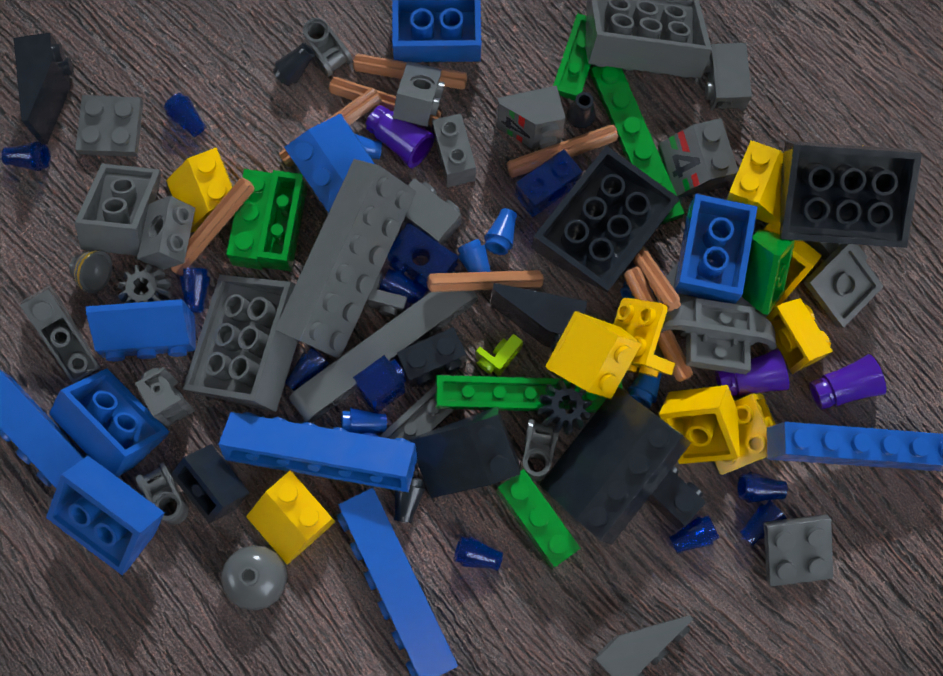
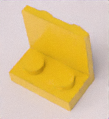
[714,393,776,475]

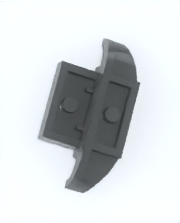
[661,298,777,375]

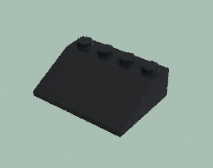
[780,141,922,248]
[531,146,680,292]
[540,387,691,545]

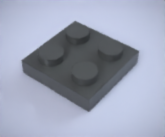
[75,95,144,157]
[803,243,884,328]
[764,514,833,587]

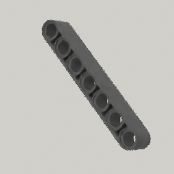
[289,291,478,423]

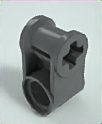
[303,18,353,78]
[521,418,559,482]
[136,461,189,525]

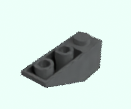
[20,285,100,383]
[592,615,693,676]

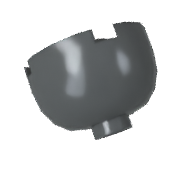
[221,545,288,611]

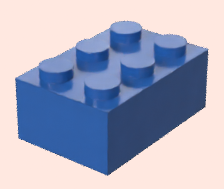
[392,0,481,62]
[674,194,758,304]

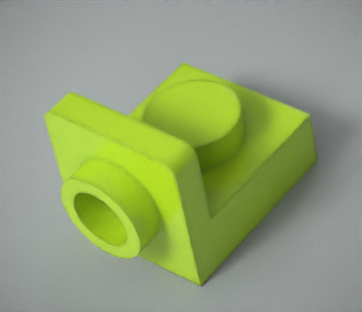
[475,334,523,377]

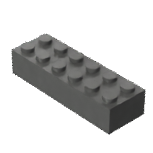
[275,159,417,359]

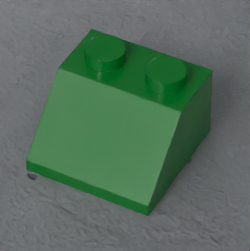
[742,229,795,315]

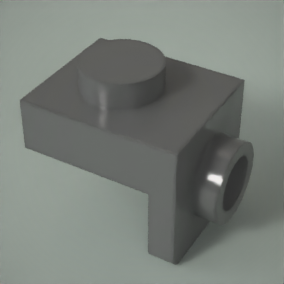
[368,273,408,318]

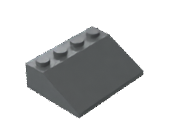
[585,0,712,78]
[183,275,298,412]

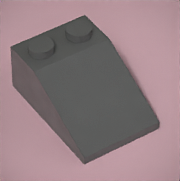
[75,163,161,256]

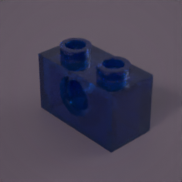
[515,149,583,218]
[388,223,458,291]
[353,355,406,413]

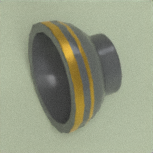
[69,250,112,293]

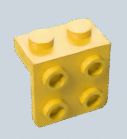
[613,298,675,378]

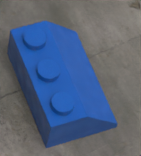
[284,114,376,213]
[86,299,196,361]
[49,368,169,477]
[46,456,165,575]

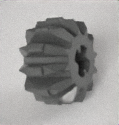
[118,264,171,303]

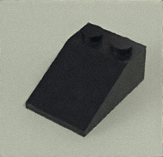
[13,32,74,145]
[491,283,587,352]
[409,407,521,498]

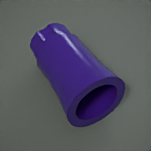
[365,105,435,168]
[715,348,789,398]
[809,354,886,410]

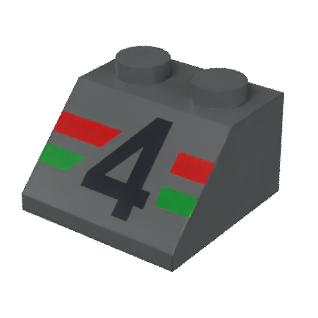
[496,85,566,149]
[658,118,738,198]

